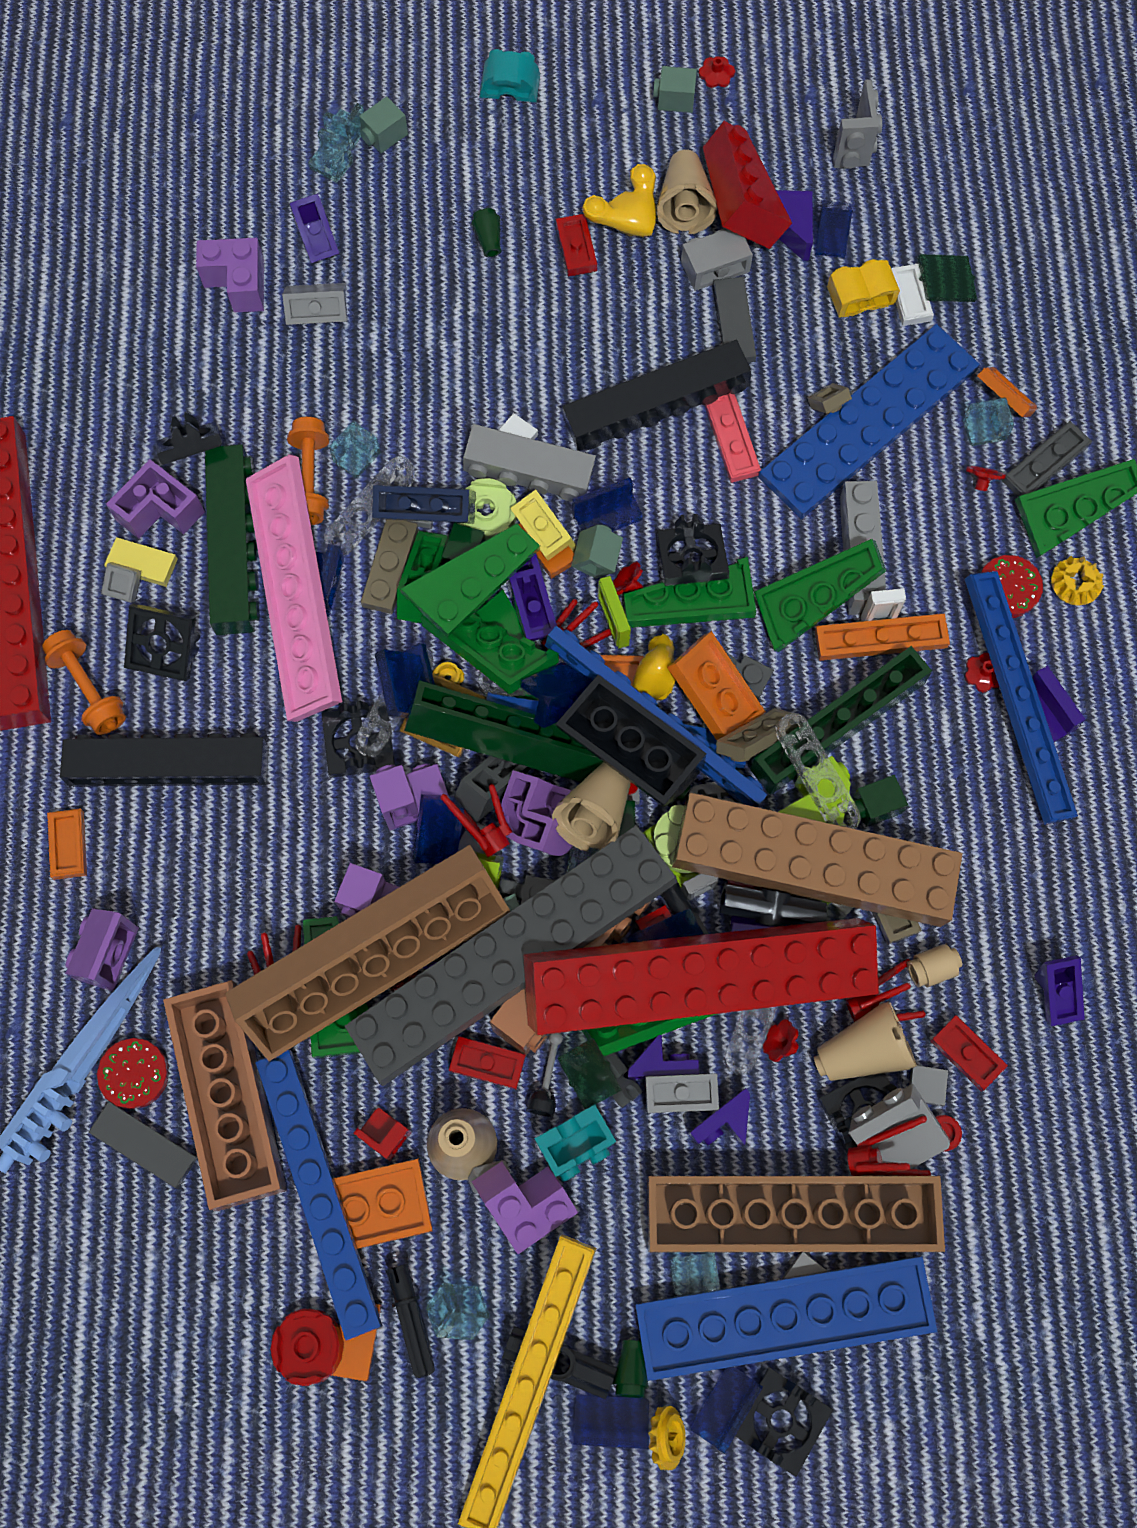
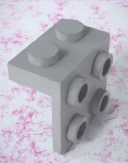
[833,79,882,169]
[849,1084,950,1169]

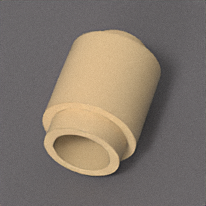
[907,944,962,988]

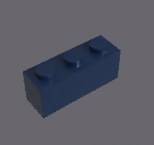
[372,485,476,524]

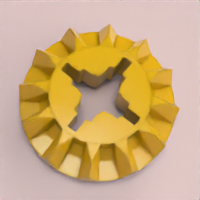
[1051,556,1104,606]
[648,1406,686,1470]

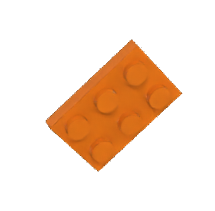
[667,631,766,740]
[334,1159,433,1249]

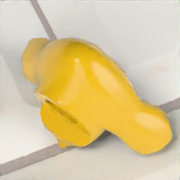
[582,164,656,237]
[632,634,676,701]

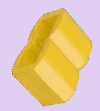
[827,259,900,317]

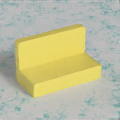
[510,489,576,560]

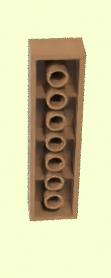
[672,793,963,927]
[225,845,511,1061]
[647,1176,945,1253]

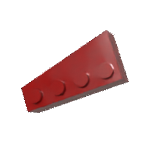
[703,121,792,249]

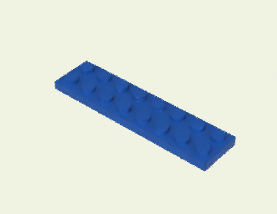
[758,324,980,520]
[635,1256,938,1381]

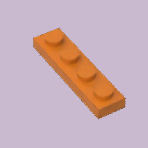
[814,613,950,661]

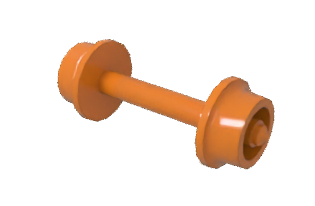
[287,417,329,525]
[42,630,126,735]

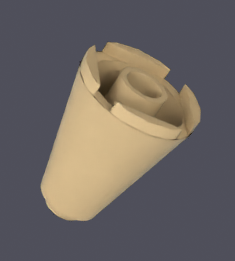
[657,150,717,234]
[552,762,631,851]
[813,1001,917,1081]
[427,1108,497,1180]

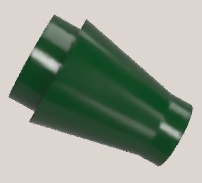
[471,208,502,257]
[612,1340,649,1398]

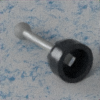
[526,1033,563,1117]

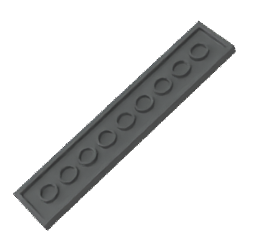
[345,825,678,1086]

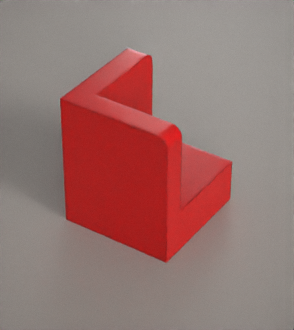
[353,1108,412,1161]

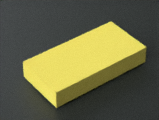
[104,537,178,587]

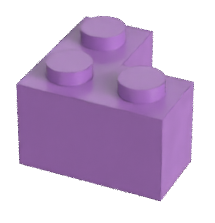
[196,238,264,313]
[106,459,205,539]
[370,764,450,831]
[334,863,399,919]
[472,1161,578,1254]

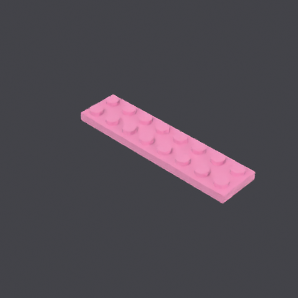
[246,454,342,722]

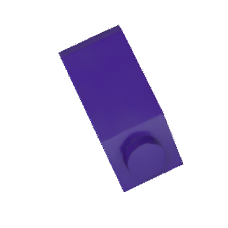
[776,190,813,261]

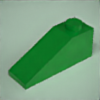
[397,531,449,623]

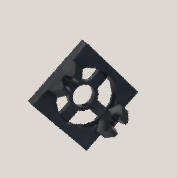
[156,411,222,465]
[657,514,729,586]
[124,603,200,681]
[322,701,395,778]
[818,1073,898,1153]
[731,1367,833,1477]

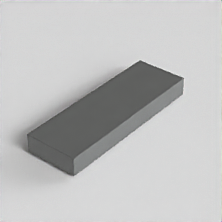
[713,277,756,363]
[1002,421,1093,497]
[88,1102,198,1189]

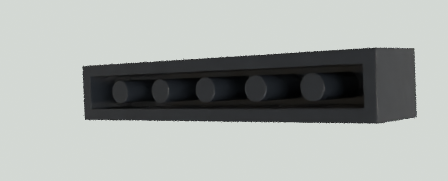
[562,339,751,451]
[60,733,269,787]

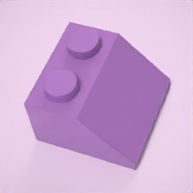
[65,909,139,992]

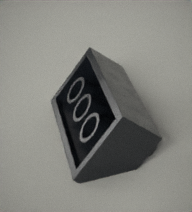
[556,675,707,807]

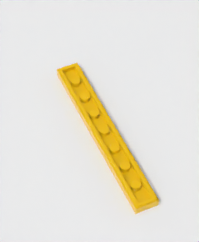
[458,1234,597,1528]

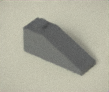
[454,756,531,824]

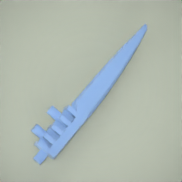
[0,947,161,1174]

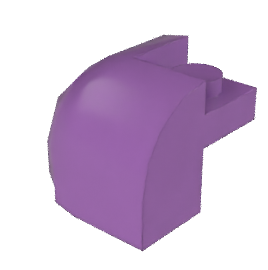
[501,770,574,856]

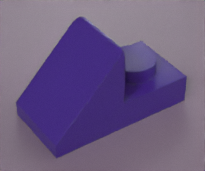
[289,193,339,263]
[1034,955,1085,1026]
[627,1035,699,1080]
[688,1088,750,1146]

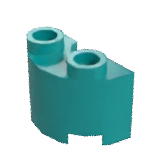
[479,49,540,102]
[534,1104,616,1183]

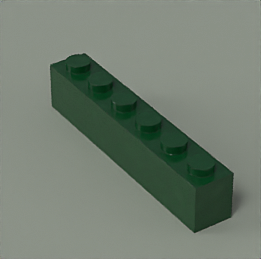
[205,444,260,636]
[750,646,932,795]
[404,680,603,782]

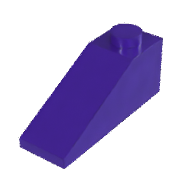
[506,554,557,641]

